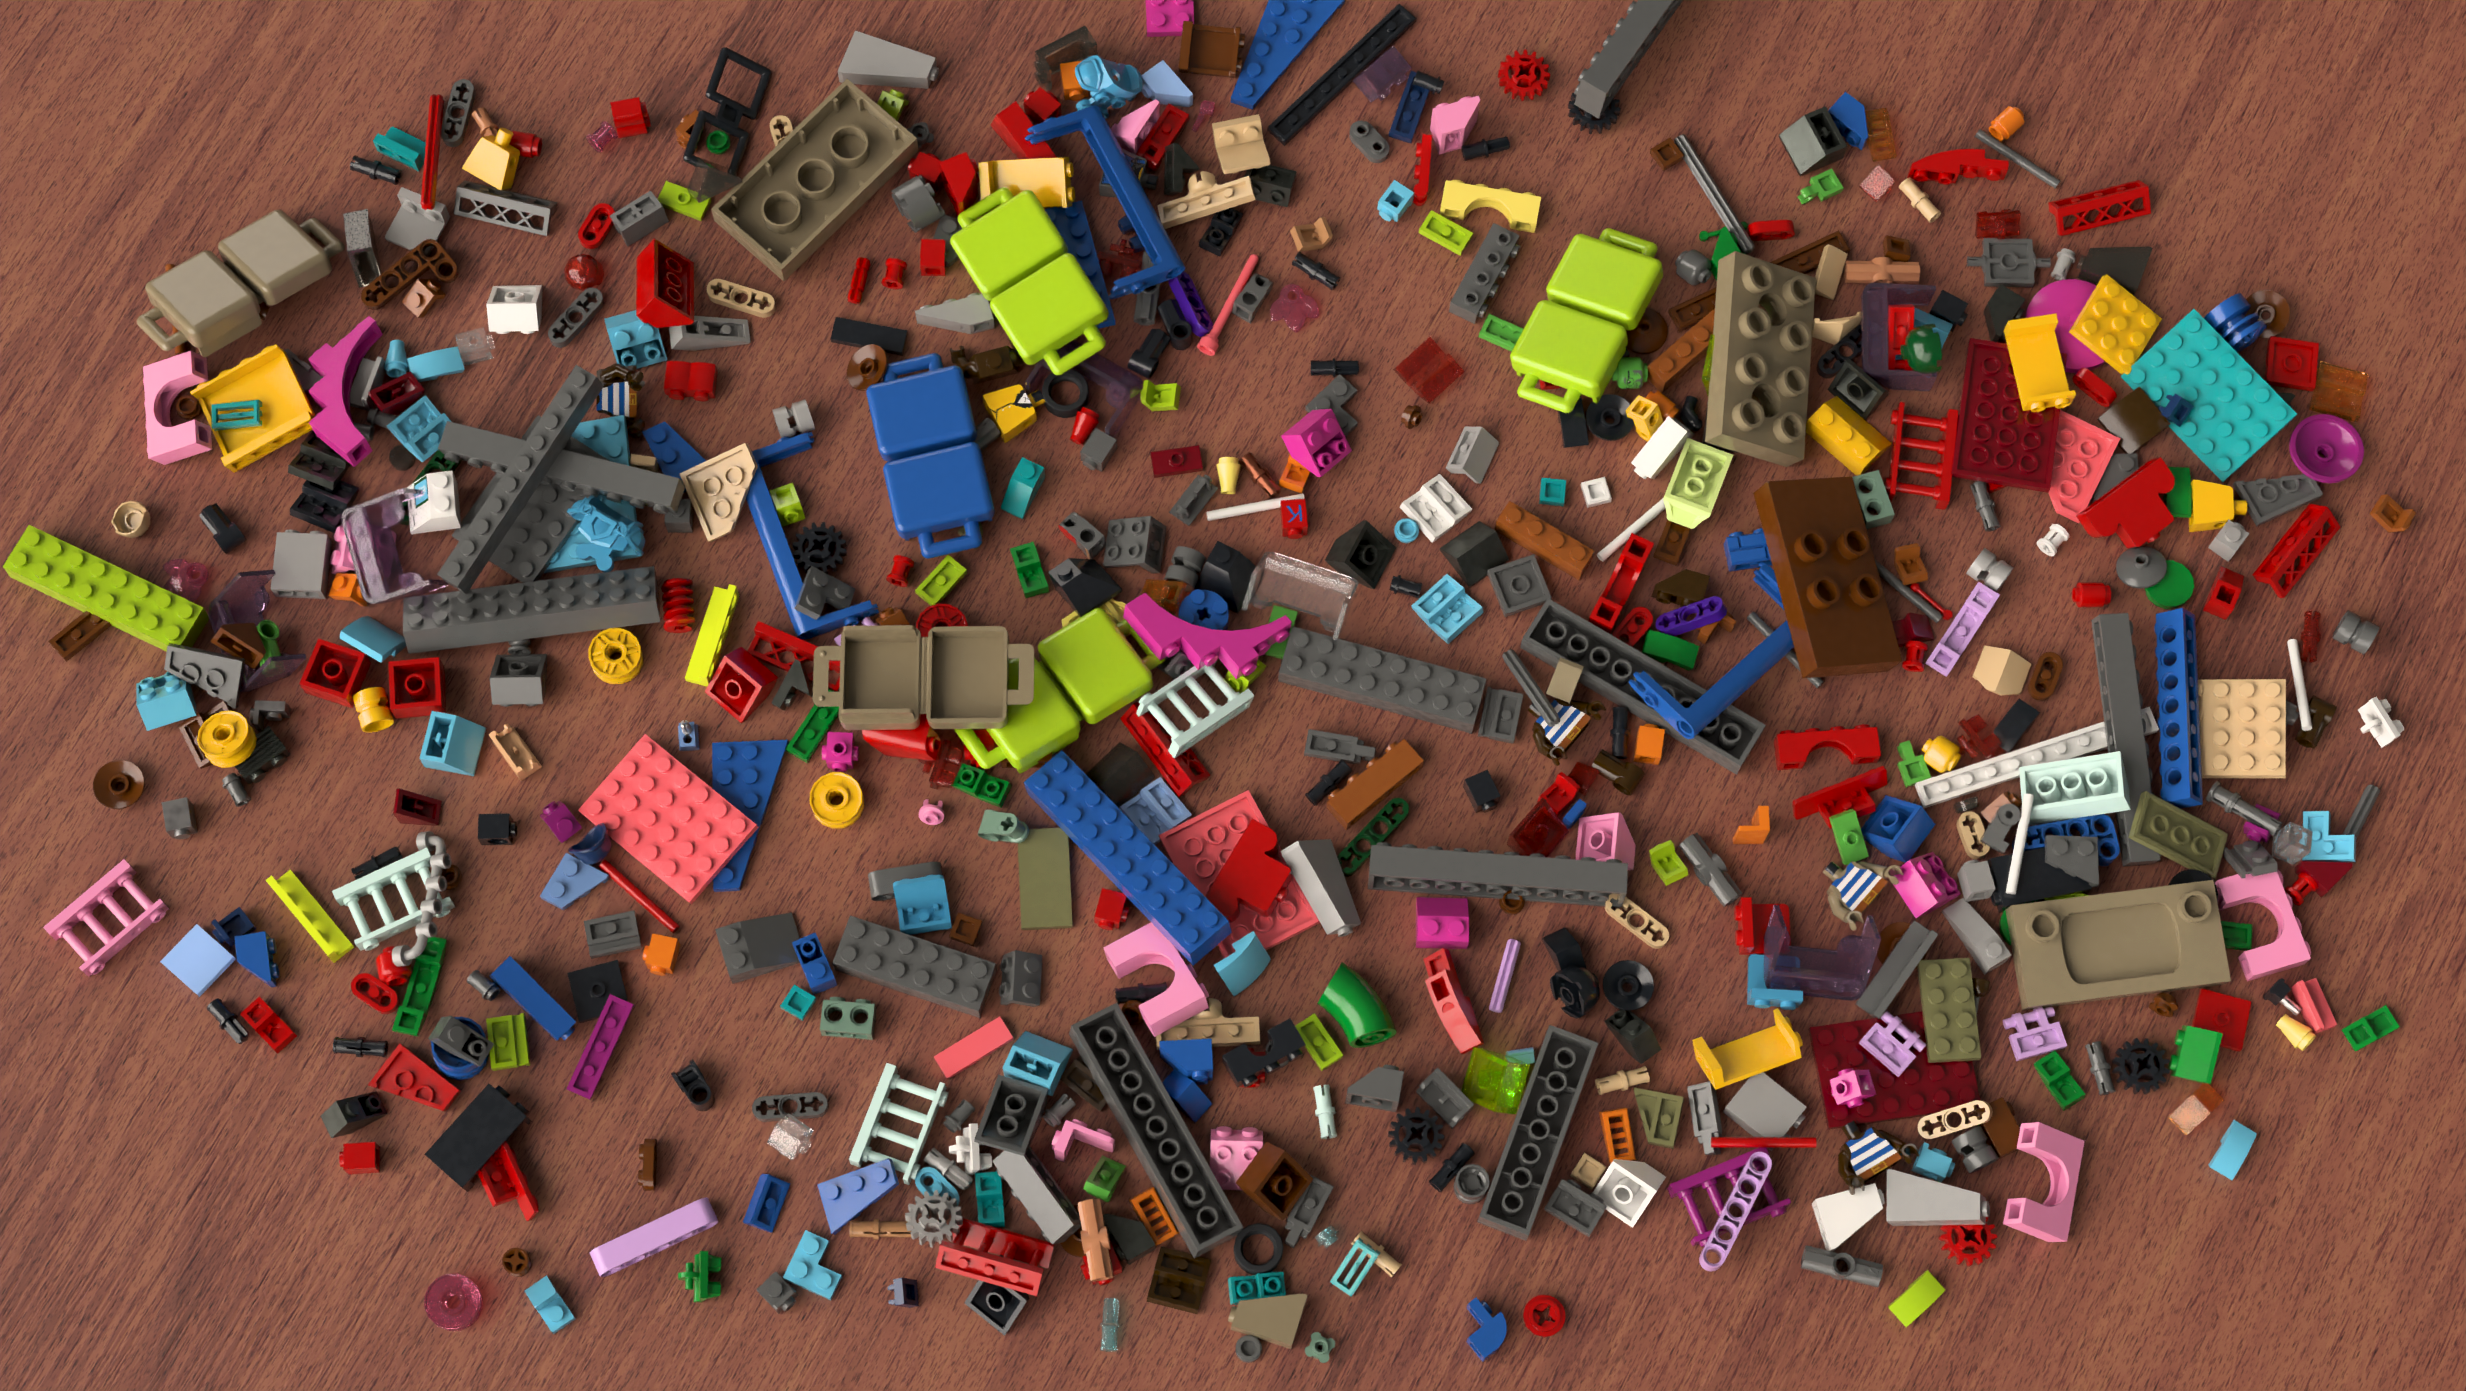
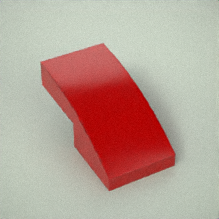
[240,996,297,1054]

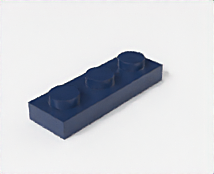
[1389,71,1430,143]

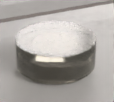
[389,445,415,471]
[1953,797,1980,814]

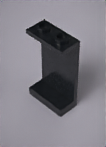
[1988,847,2092,913]
[424,1083,532,1192]

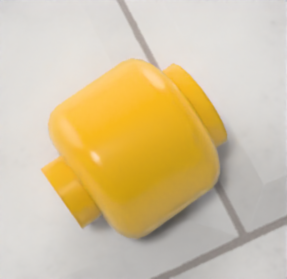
[1922,736,1961,773]

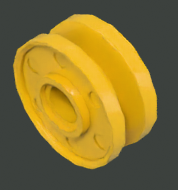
[588,628,643,685]
[197,711,257,768]
[810,772,864,829]

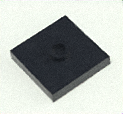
[567,959,628,1023]

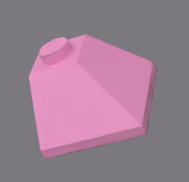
[1111,99,1160,154]
[1575,812,1636,870]

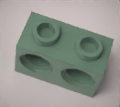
[1852,470,1895,529]
[820,997,876,1040]

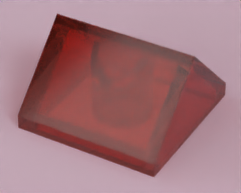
[1507,798,1569,858]

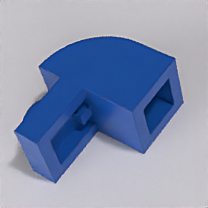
[1466,1297,1507,1362]

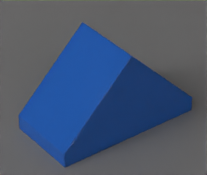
[1162,1070,1212,1123]

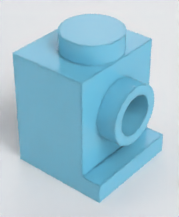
[1377,180,1414,222]
[1911,1142,1955,1183]

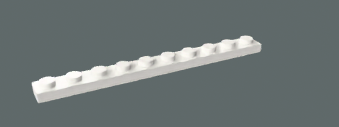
[1915,707,2159,808]

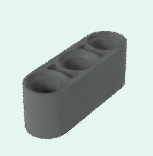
[868,862,943,901]

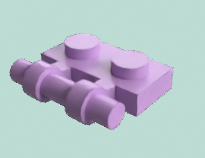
[2003,1006,2067,1061]
[1859,1011,1926,1077]

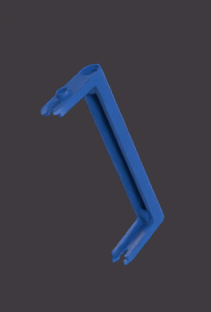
[1025,106,1185,299]
[746,432,879,640]
[1629,562,1794,739]

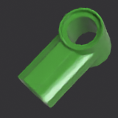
[256,619,285,674]

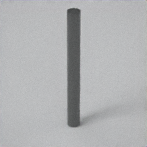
[1975,129,2061,189]
[1875,560,1943,623]
[1747,611,1824,688]

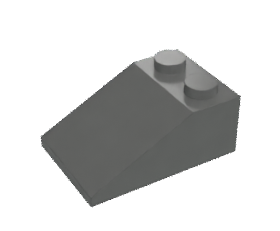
[715,912,800,984]
[974,1075,1048,1156]

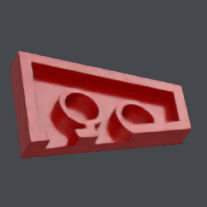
[368,1044,461,1112]

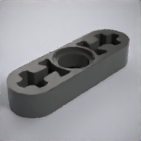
[441,79,476,147]
[548,288,604,348]
[752,1092,828,1122]

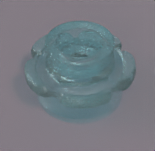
[1314,1225,1339,1248]

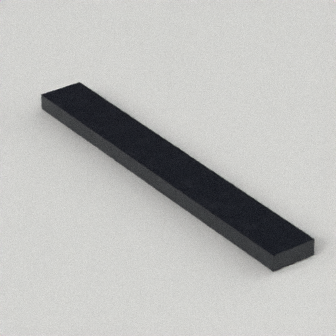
[1267,4,1416,146]

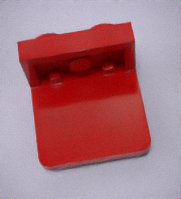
[1734,897,1791,955]

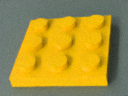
[2069,274,2162,375]

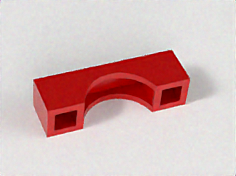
[1588,533,1654,634]
[1774,724,1881,770]

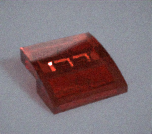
[1393,337,1465,404]

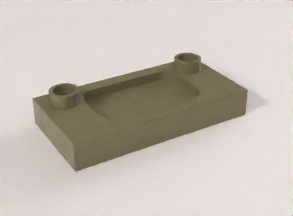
[2005,880,2231,1010]

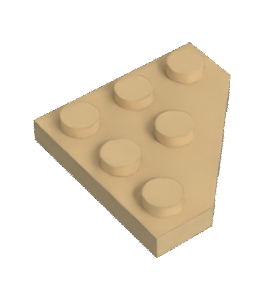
[680,443,758,542]

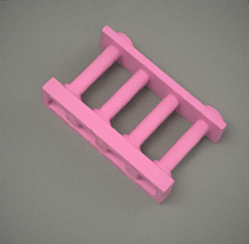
[43,859,169,977]

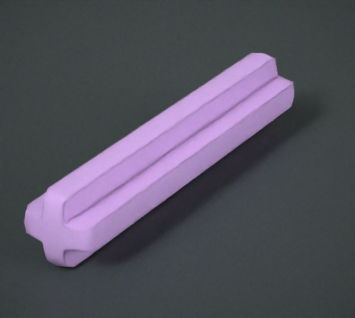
[1489,939,1521,1013]

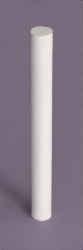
[1206,493,1305,521]
[1597,497,1666,562]
[2287,639,2312,731]
[2006,794,2034,895]

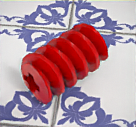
[661,578,695,633]

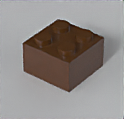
[1236,1142,1313,1221]

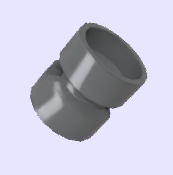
[1164,546,1206,592]
[2332,610,2380,655]
[1951,1126,1999,1174]
[1453,1164,1490,1204]

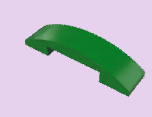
[392,937,447,1037]

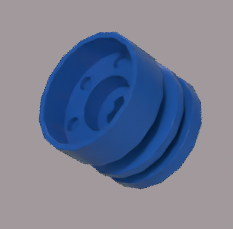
[2204,293,2267,352]
[431,1017,489,1081]

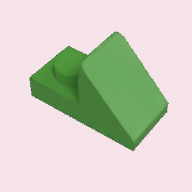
[1083,1155,1126,1202]

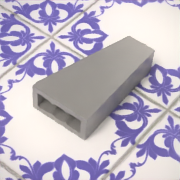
[838,31,939,89]
[1280,839,1361,937]
[1886,1169,1990,1226]

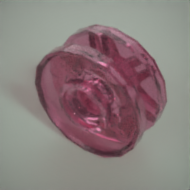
[424,1273,483,1331]

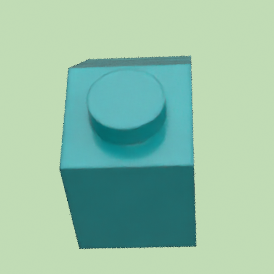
[1001,457,1045,519]

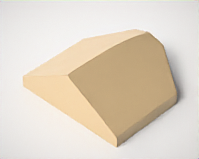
[1812,312,1863,345]
[1972,646,2031,696]

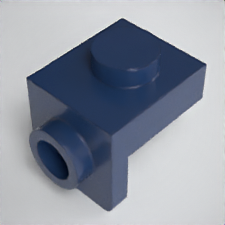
[211,907,256,947]

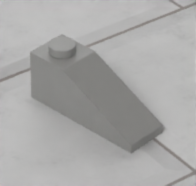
[669,316,751,351]
[1941,898,2011,975]

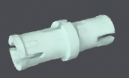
[1313,1085,1337,1139]

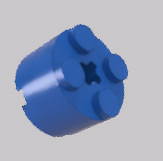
[1178,589,1229,630]

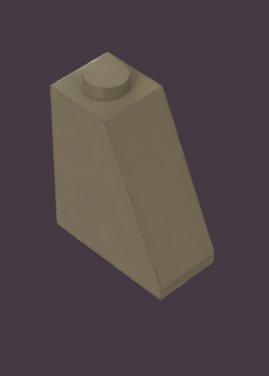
[1228,1293,1308,1349]

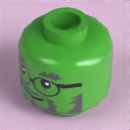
[1612,357,1648,389]

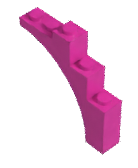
[308,316,383,467]
[1123,593,1292,679]

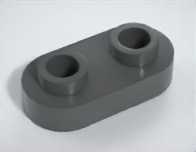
[1349,121,1389,163]

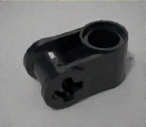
[671,1059,715,1111]

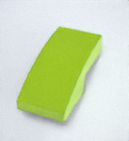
[1888,1270,1946,1327]

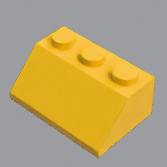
[1806,396,1892,476]

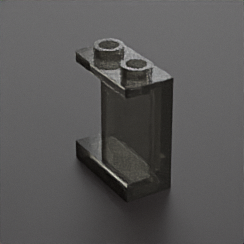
[1033,26,1098,91]

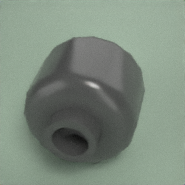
[1675,249,1712,286]

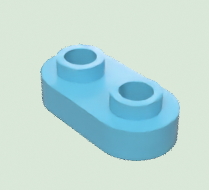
[915,1167,960,1207]

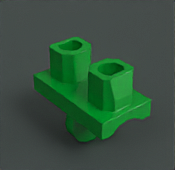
[678,1251,721,1303]

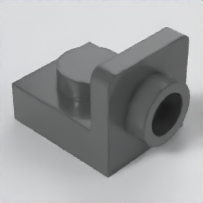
[756,1271,798,1314]

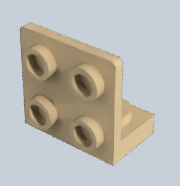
[1212,114,1271,174]

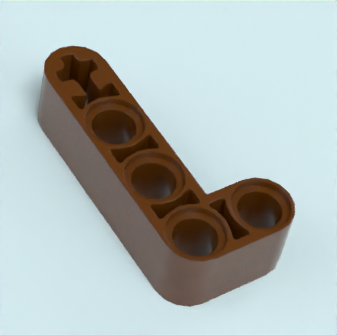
[361,239,458,310]

